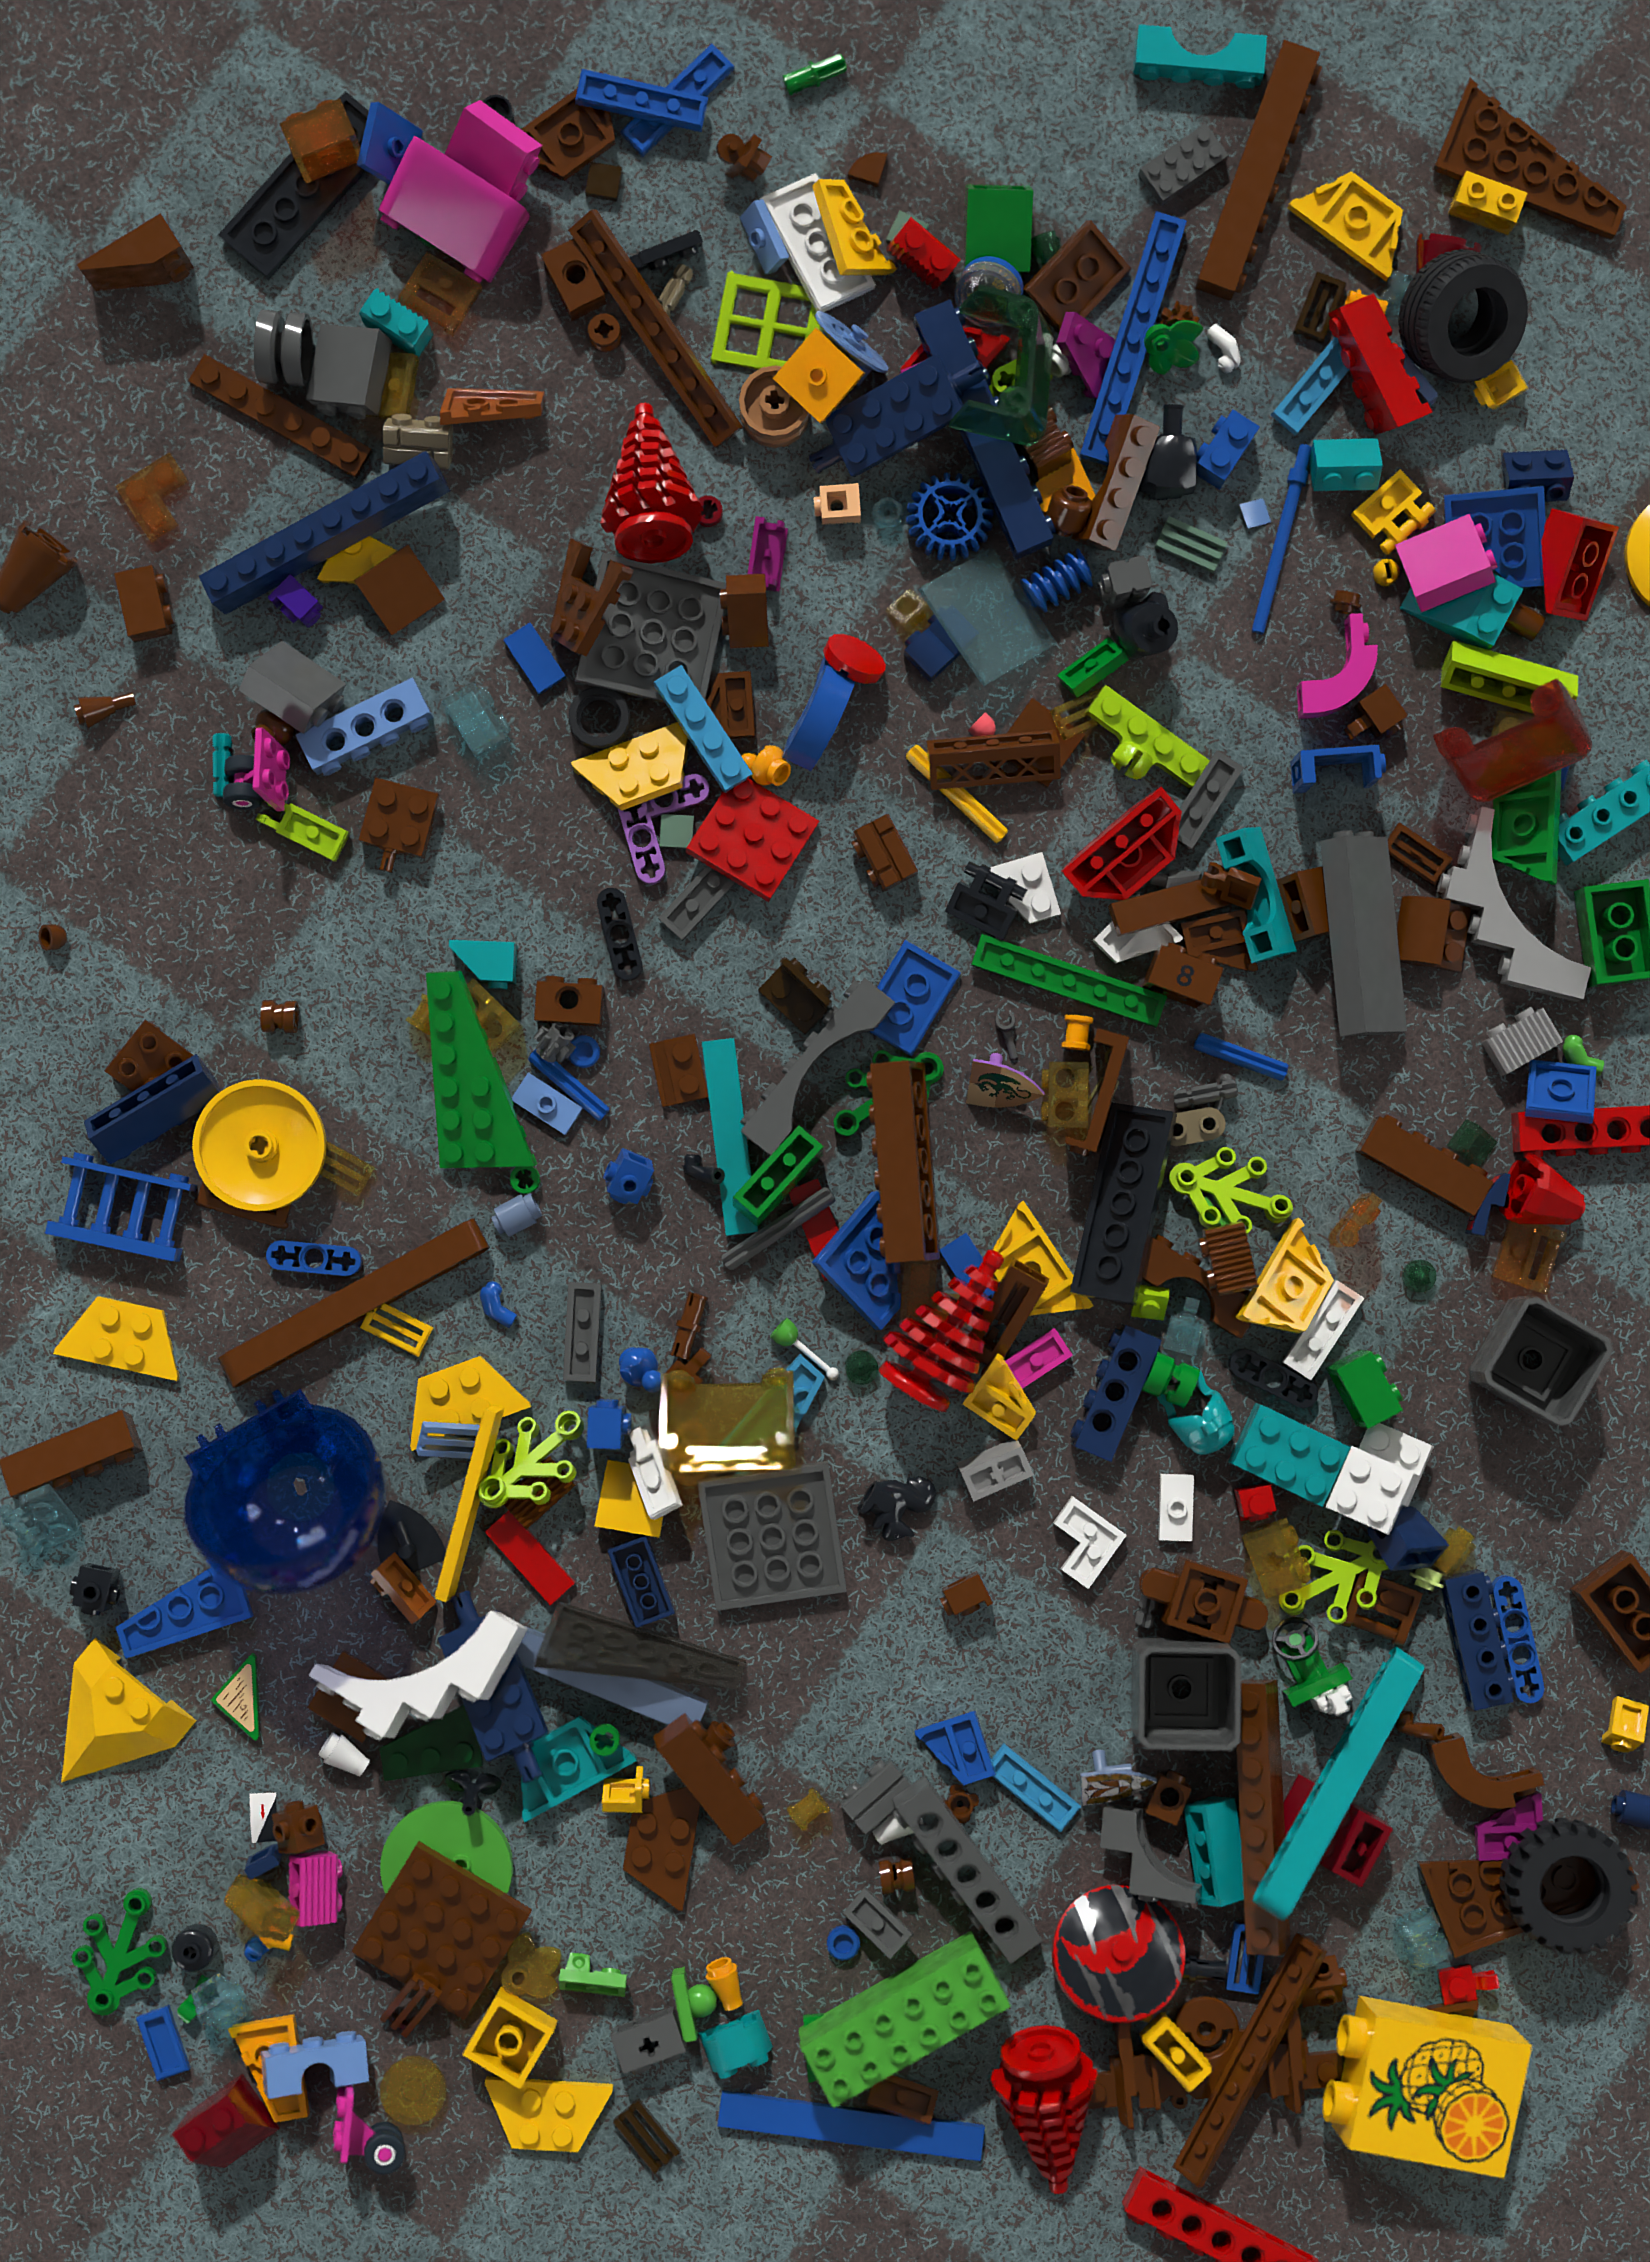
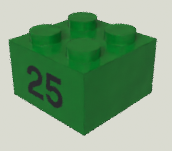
[1326,1350,1403,1429]

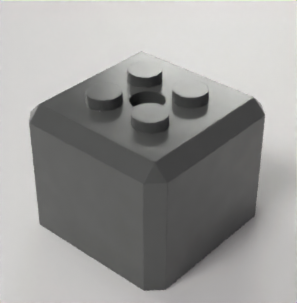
[1468,1296,1613,1426]
[1131,1638,1241,1750]

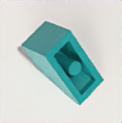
[449,940,517,990]

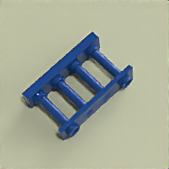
[45,1152,197,1262]

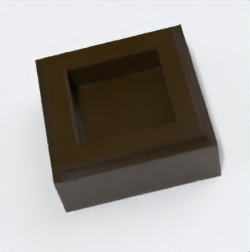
[585,162,623,202]

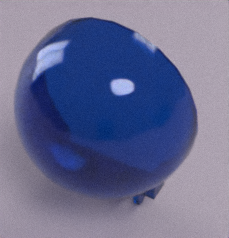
[184,1389,386,1595]

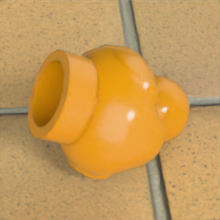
[742,745,791,786]

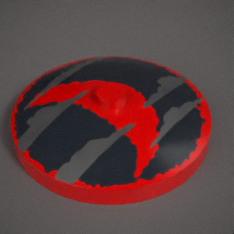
[1051,1885,1185,2024]

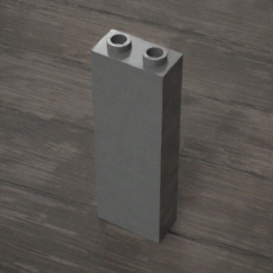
[1320,830,1407,1036]

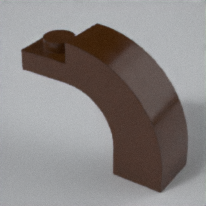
[1425,1732,1545,1809]

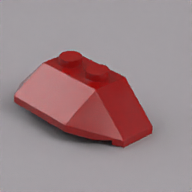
[1061,787,1182,900]

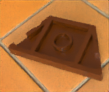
[521,71,616,181]
[623,1786,700,1911]

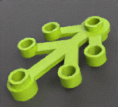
[1169,1147,1293,1235]
[478,1411,584,1508]
[1279,1530,1389,1625]

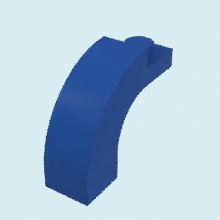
[782,657,855,771]

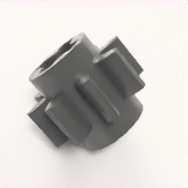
[533,1022,576,1063]

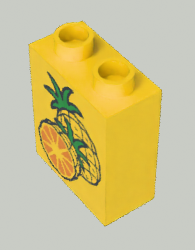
[1322,1996,1532,2178]

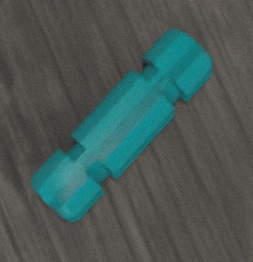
[213,733,232,798]

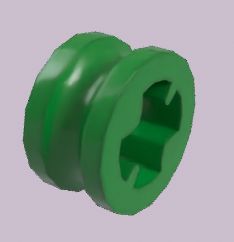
[510,1166,540,1194]
[590,1724,620,1756]

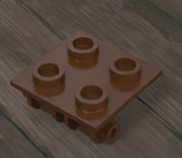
[104,1019,194,1091]

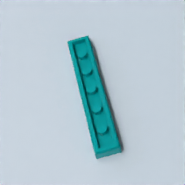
[702,1038,758,1236]

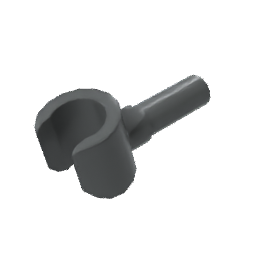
[995,1012,1018,1059]

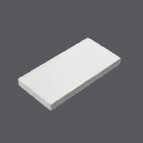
[759,173,876,312]

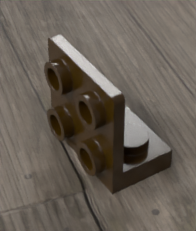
[758,956,832,1035]

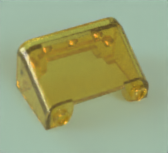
[659,1368,796,1473]

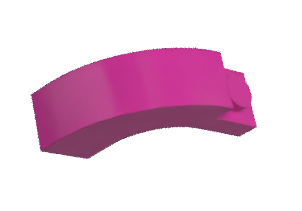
[1297,613,1378,719]

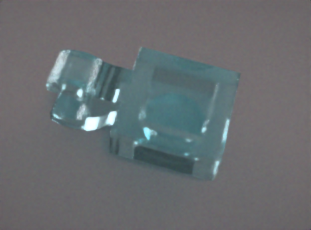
[1162,1296,1203,1356]

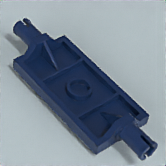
[809,354,988,478]
[437,1591,550,1784]

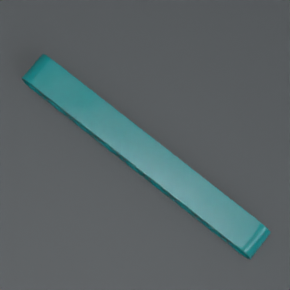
[1253,1646,1425,1921]

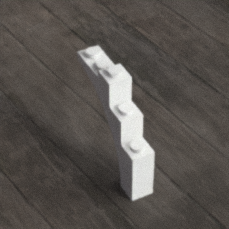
[309,1611,528,1740]

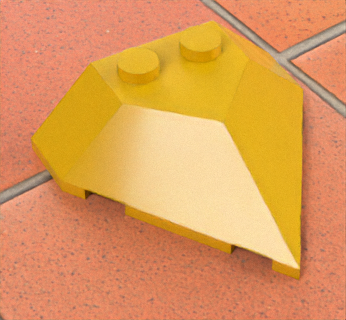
[61,1637,197,1783]

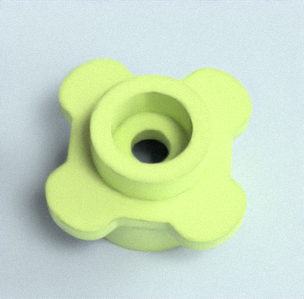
[1409,1568,1444,1591]

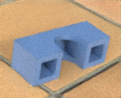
[261,2031,369,2099]

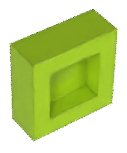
[1131,1285,1169,1321]

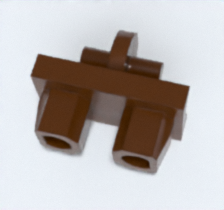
[716,134,772,182]

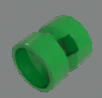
[1142,1352,1200,1408]

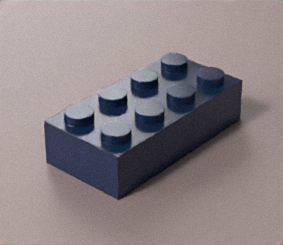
[607,1535,676,1628]

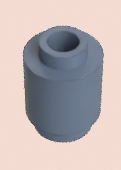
[491,1193,543,1237]

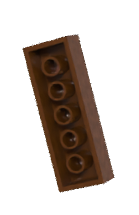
[867,1060,940,1263]

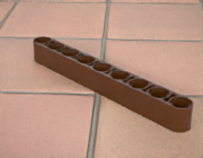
[218,1218,490,1388]

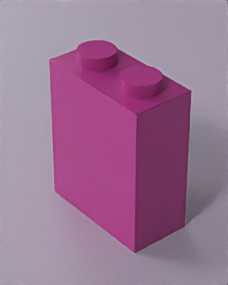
[445,100,542,202]
[1395,514,1498,612]

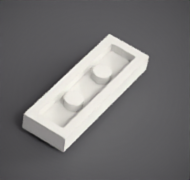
[1282,1280,1364,1380]

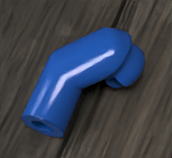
[479,1281,517,1328]

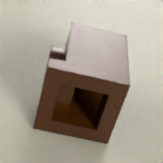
[939,1571,993,1617]

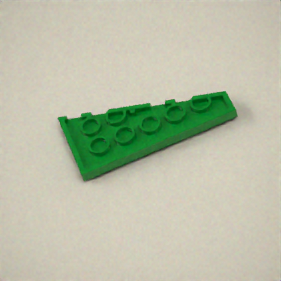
[426,971,537,1168]

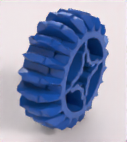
[906,472,993,561]

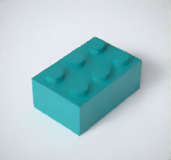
[1228,1403,1351,1507]

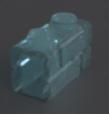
[442,682,512,761]

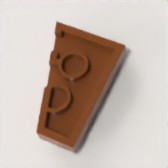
[440,388,544,425]

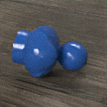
[619,1347,664,1393]

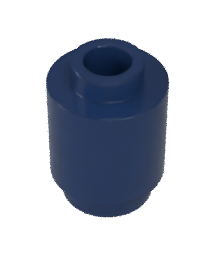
[1611,1790,1650,1830]

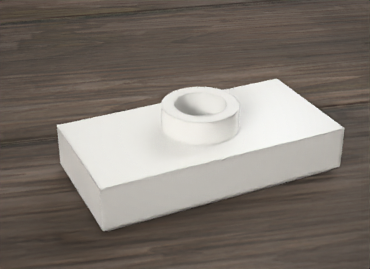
[1158,1474,1194,1541]

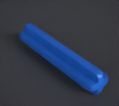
[1194,1033,1288,1080]
[528,1049,609,1121]

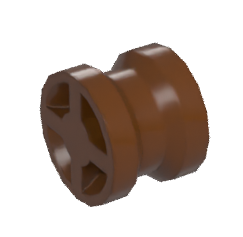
[588,314,621,352]

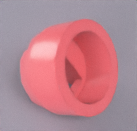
[968,712,996,736]

